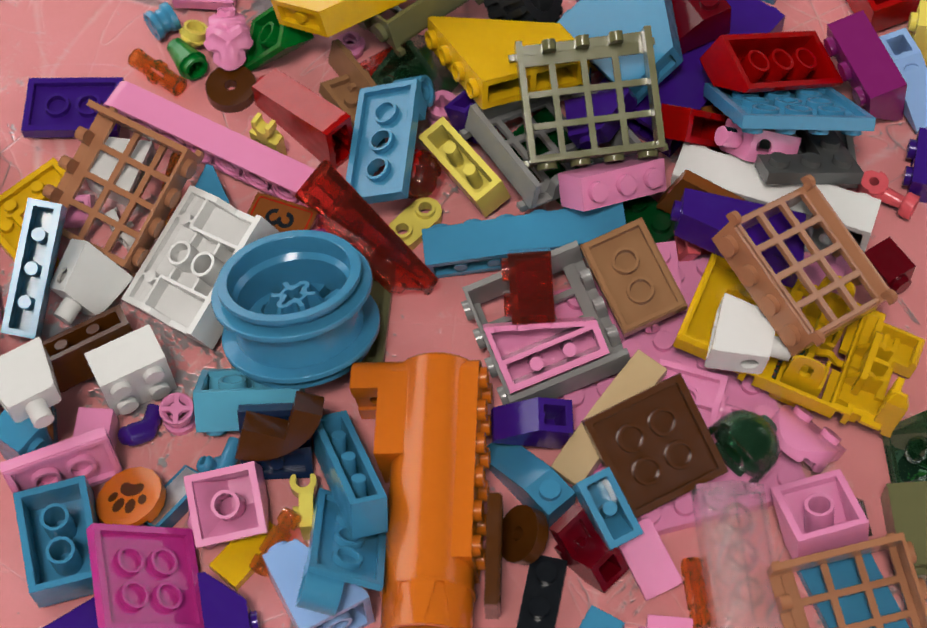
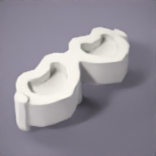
[105,207,136,250]

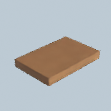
[579,217,688,338]

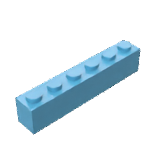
[422,202,626,279]

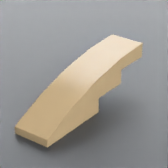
[551,349,667,486]

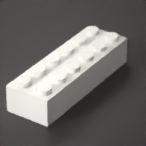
[670,142,882,252]

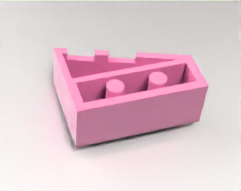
[482,316,610,394]

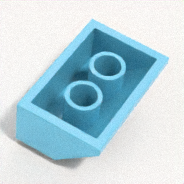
[193,368,305,436]

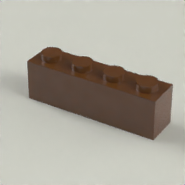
[42,304,133,393]

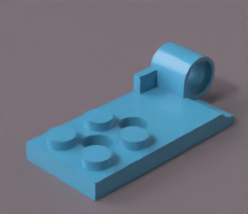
[342,75,435,207]
[296,488,386,616]

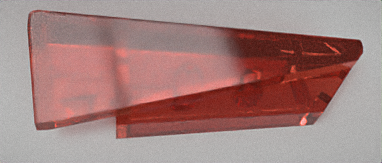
[295,159,438,295]

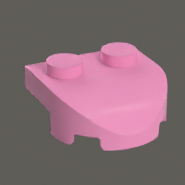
[764,404,847,473]

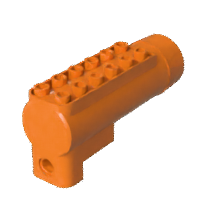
[350,352,493,628]

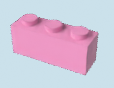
[558,154,667,212]

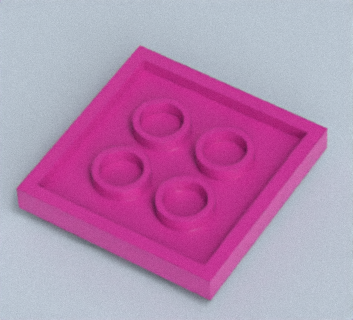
[86,523,204,628]

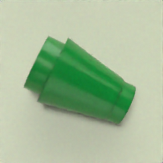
[167,38,208,80]

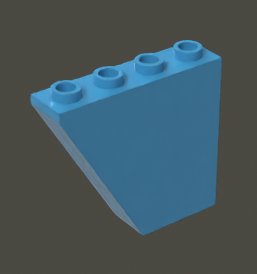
[557,0,683,105]

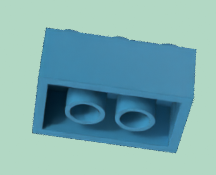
[13,475,99,608]

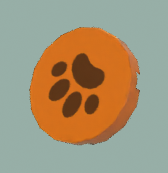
[95,467,167,526]

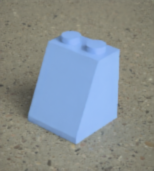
[262,538,375,628]

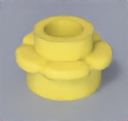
[179,20,208,48]

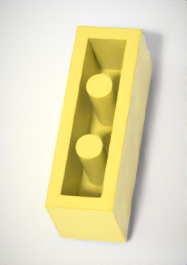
[418,116,511,218]

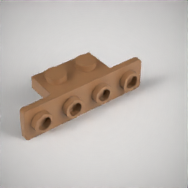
[319,39,377,129]

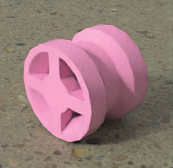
[427,90,456,126]
[159,392,196,436]

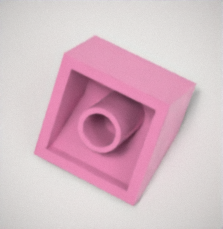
[771,469,869,559]

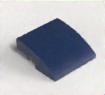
[237,403,314,479]

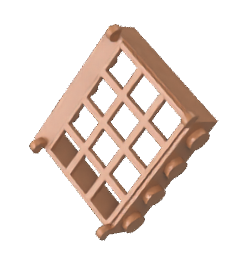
[42,99,204,277]
[712,174,898,357]
[767,532,927,628]

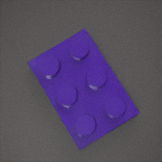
[21,77,124,138]

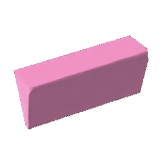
[618,517,683,601]

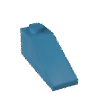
[487,443,576,527]

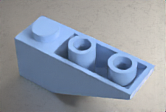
[879,27,927,133]

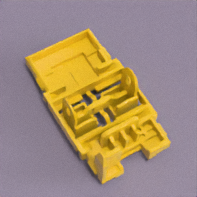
[673,253,926,438]

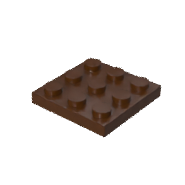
[581,373,728,518]

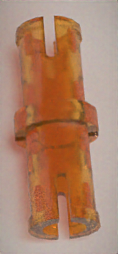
[128,48,187,96]

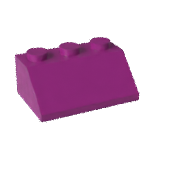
[824,10,907,122]

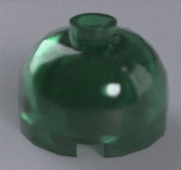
[708,409,780,483]

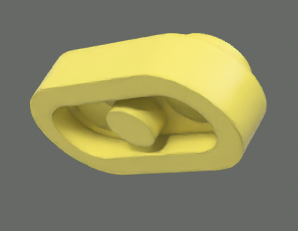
[386,197,442,253]

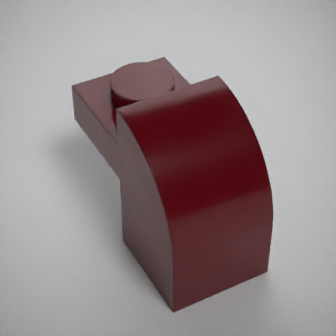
[549,504,629,593]

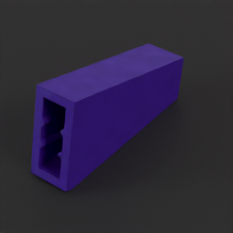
[670,188,806,288]

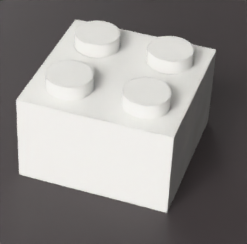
[84,324,177,416]

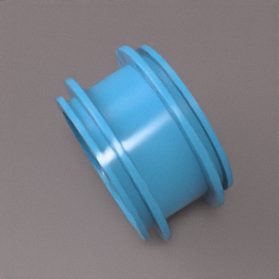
[211,230,380,389]

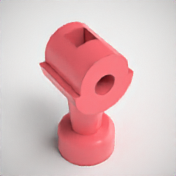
[856,170,921,220]

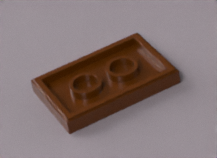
[484,493,503,619]

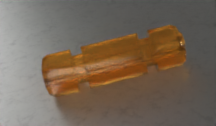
[249,507,301,577]
[681,557,711,628]

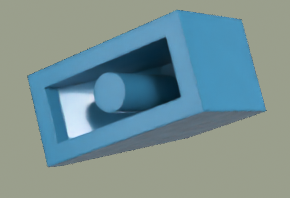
[572,467,643,550]

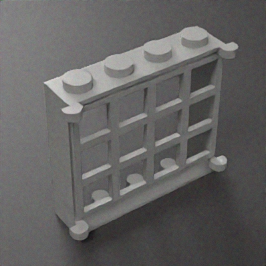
[459,83,642,212]
[461,240,630,405]

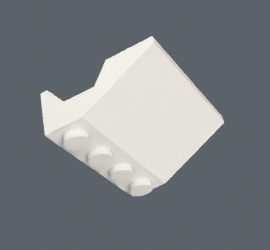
[121,185,280,350]

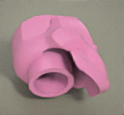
[203,7,254,71]

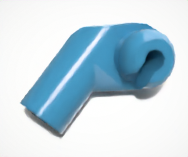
[196,437,239,473]

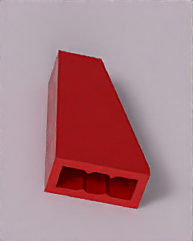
[251,68,353,172]

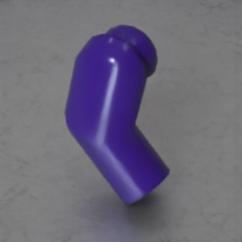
[118,404,161,446]

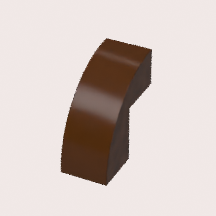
[235,391,324,461]

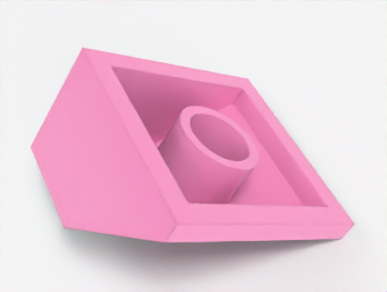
[183,461,268,548]

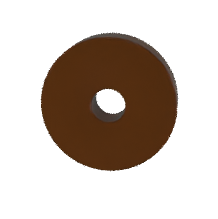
[205,65,256,113]
[502,505,549,565]

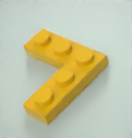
[0,157,66,268]

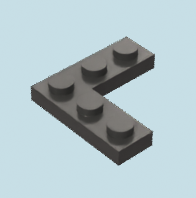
[754,130,864,184]

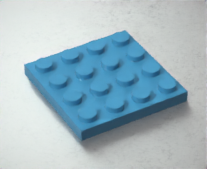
[703,83,876,136]

